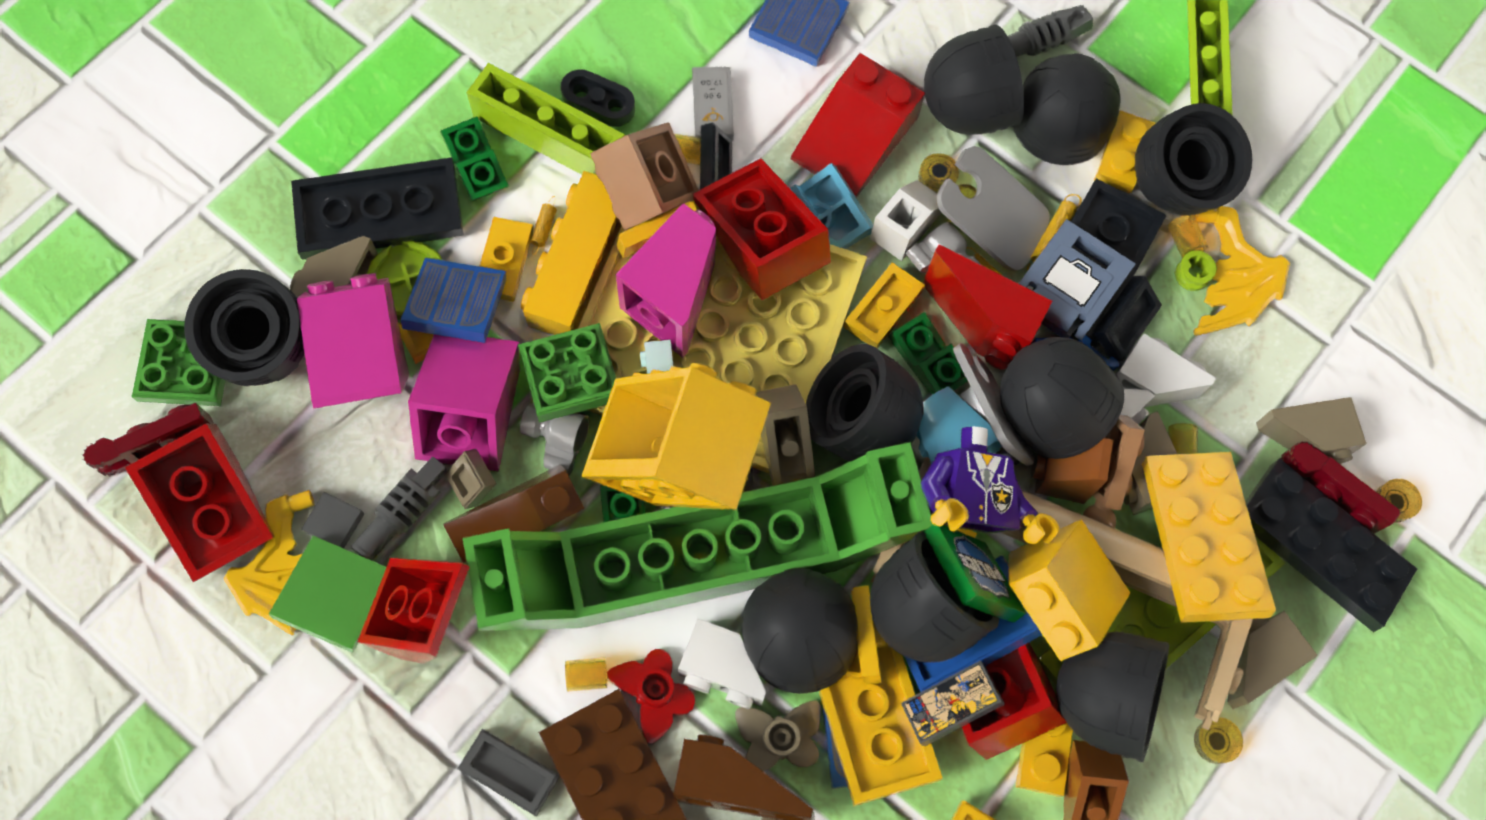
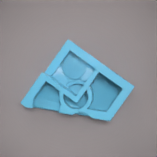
[790,163,873,249]
[917,387,1002,464]

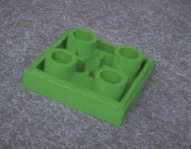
[132,319,226,407]
[518,323,616,423]
[269,536,386,653]

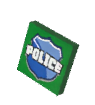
[925,524,1026,623]

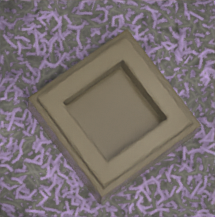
[445,448,497,509]

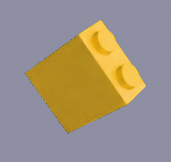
[1008,519,1130,661]

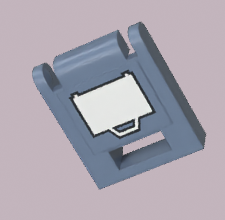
[1018,219,1135,340]

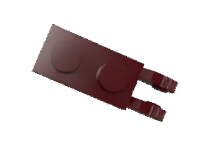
[82,402,214,477]
[1280,441,1401,534]

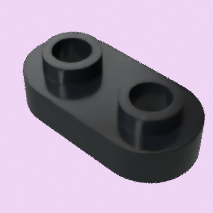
[561,69,635,127]

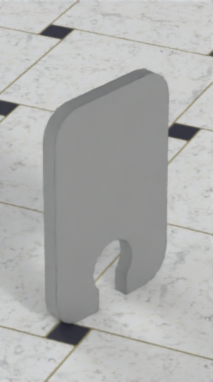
[937,146,1050,271]
[953,343,1036,467]

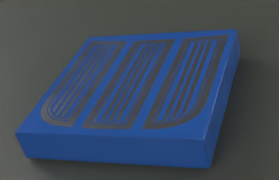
[748,0,849,67]
[401,257,507,343]

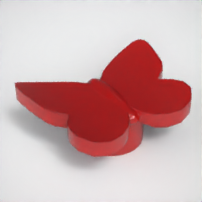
[607,649,696,745]

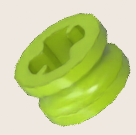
[1175,250,1217,291]

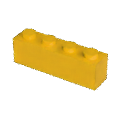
[521,171,622,335]

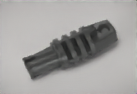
[1008,5,1094,57]
[351,457,447,561]

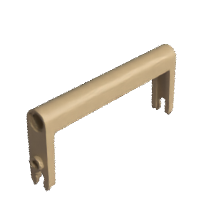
[871,457,1253,730]

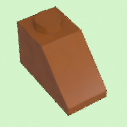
[1031,438,1113,504]
[1064,740,1129,820]

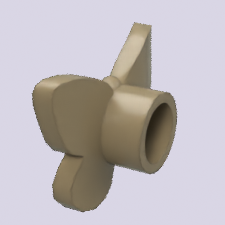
[735,701,821,771]

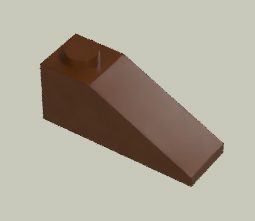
[443,465,585,563]
[673,735,815,820]

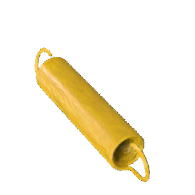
[1027,194,1082,271]

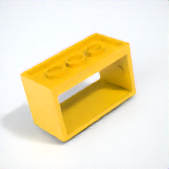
[582,363,771,510]

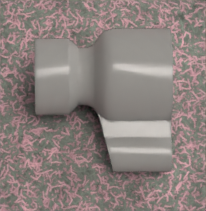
[905,221,981,273]
[520,402,590,476]

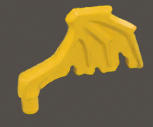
[1193,206,1290,336]
[224,490,315,635]

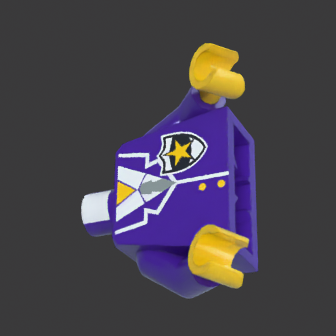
[921,427,1059,544]

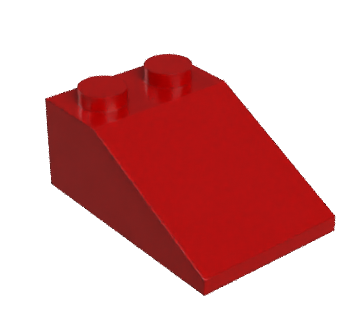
[791,53,925,198]
[692,158,831,300]
[923,244,1053,369]
[125,423,275,582]
[357,558,470,664]
[962,642,1067,760]

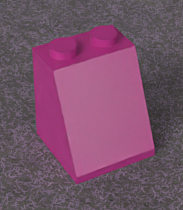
[616,203,716,358]
[297,273,409,409]
[408,334,520,472]

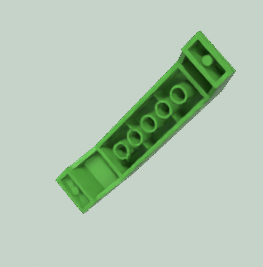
[463,442,933,631]

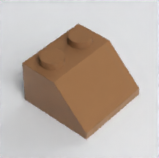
[590,122,699,230]

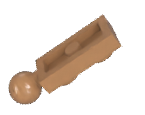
[1083,415,1145,528]

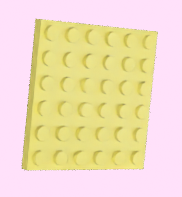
[578,201,867,474]

